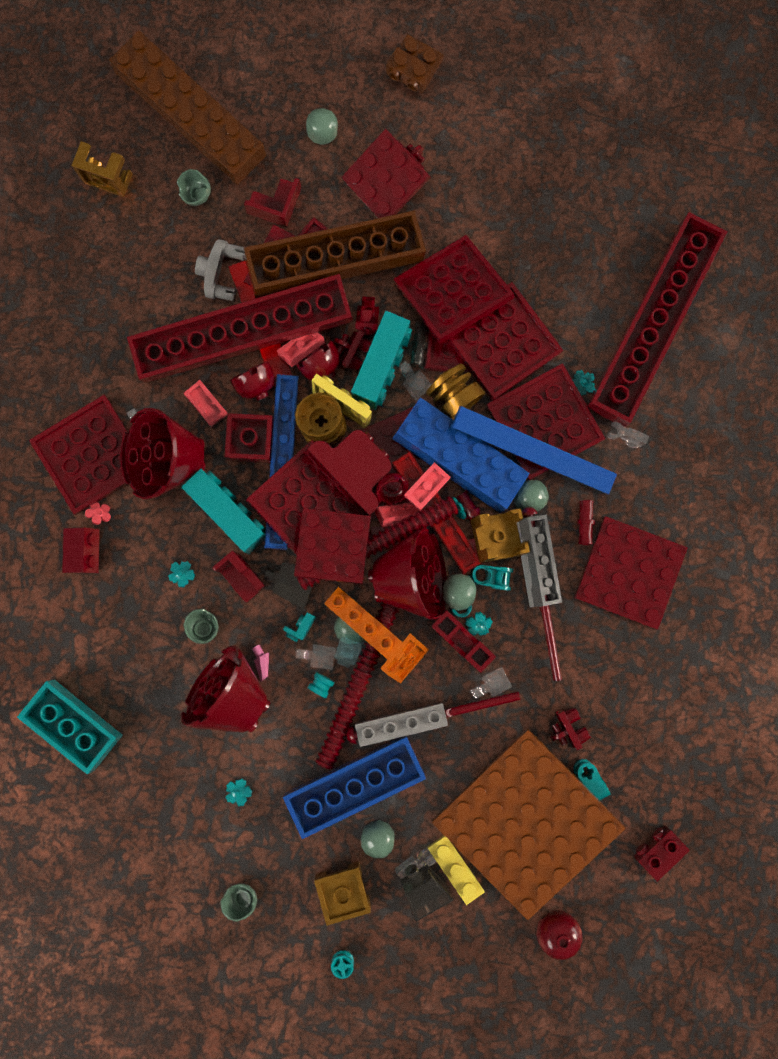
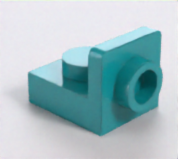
[283,612,316,642]

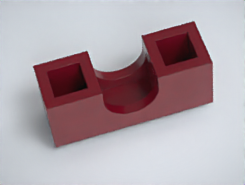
[430,610,496,673]

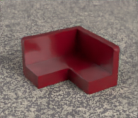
[244,177,301,227]
[212,550,266,602]

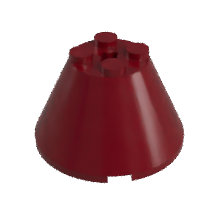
[120,408,206,499]
[368,529,447,620]
[181,646,270,733]

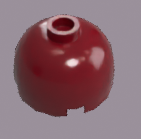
[296,340,340,381]
[230,361,275,401]
[536,910,583,960]

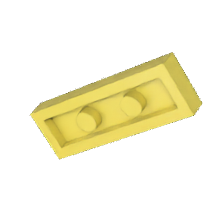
[428,835,485,905]

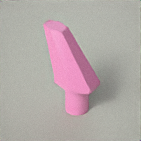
[252,645,269,681]

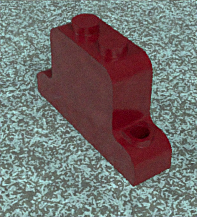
[304,430,391,516]

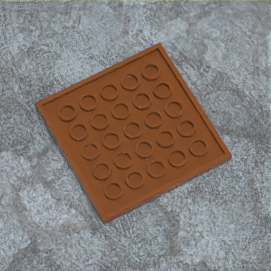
[432,728,626,920]

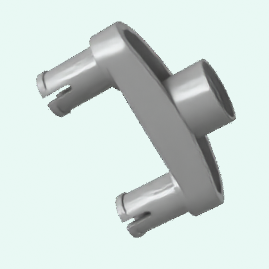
[195,239,245,302]

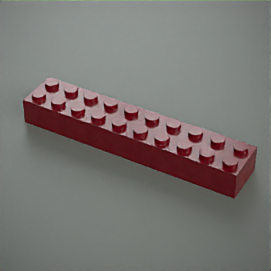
[587,212,728,428]
[127,274,354,383]

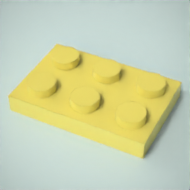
[311,374,372,428]

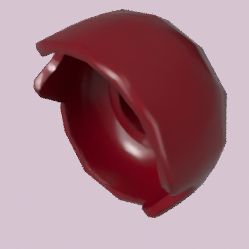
[376,473,409,506]

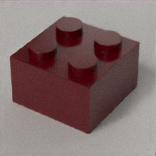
[225,413,274,463]

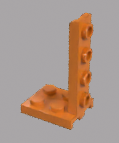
[324,587,429,684]

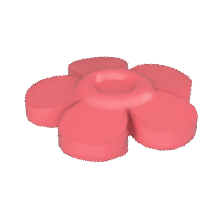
[85,502,111,525]

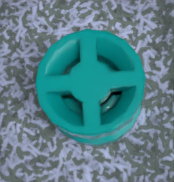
[307,672,335,698]
[331,950,354,979]

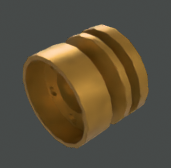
[426,364,485,420]
[295,393,347,447]

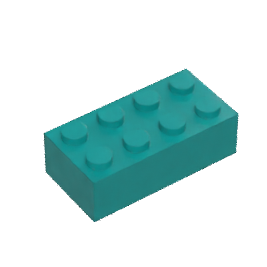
[351,311,412,411]
[182,469,266,555]
[17,679,123,774]

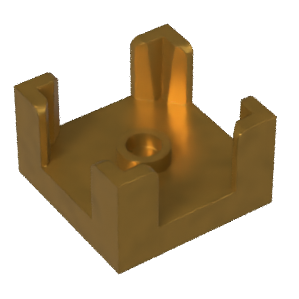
[71,141,133,197]
[471,509,530,563]
[314,861,371,926]

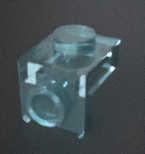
[334,637,362,667]

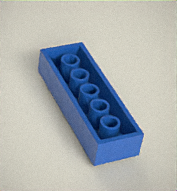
[392,397,530,513]
[283,736,426,839]

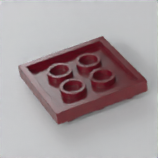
[341,128,431,218]
[294,509,371,584]

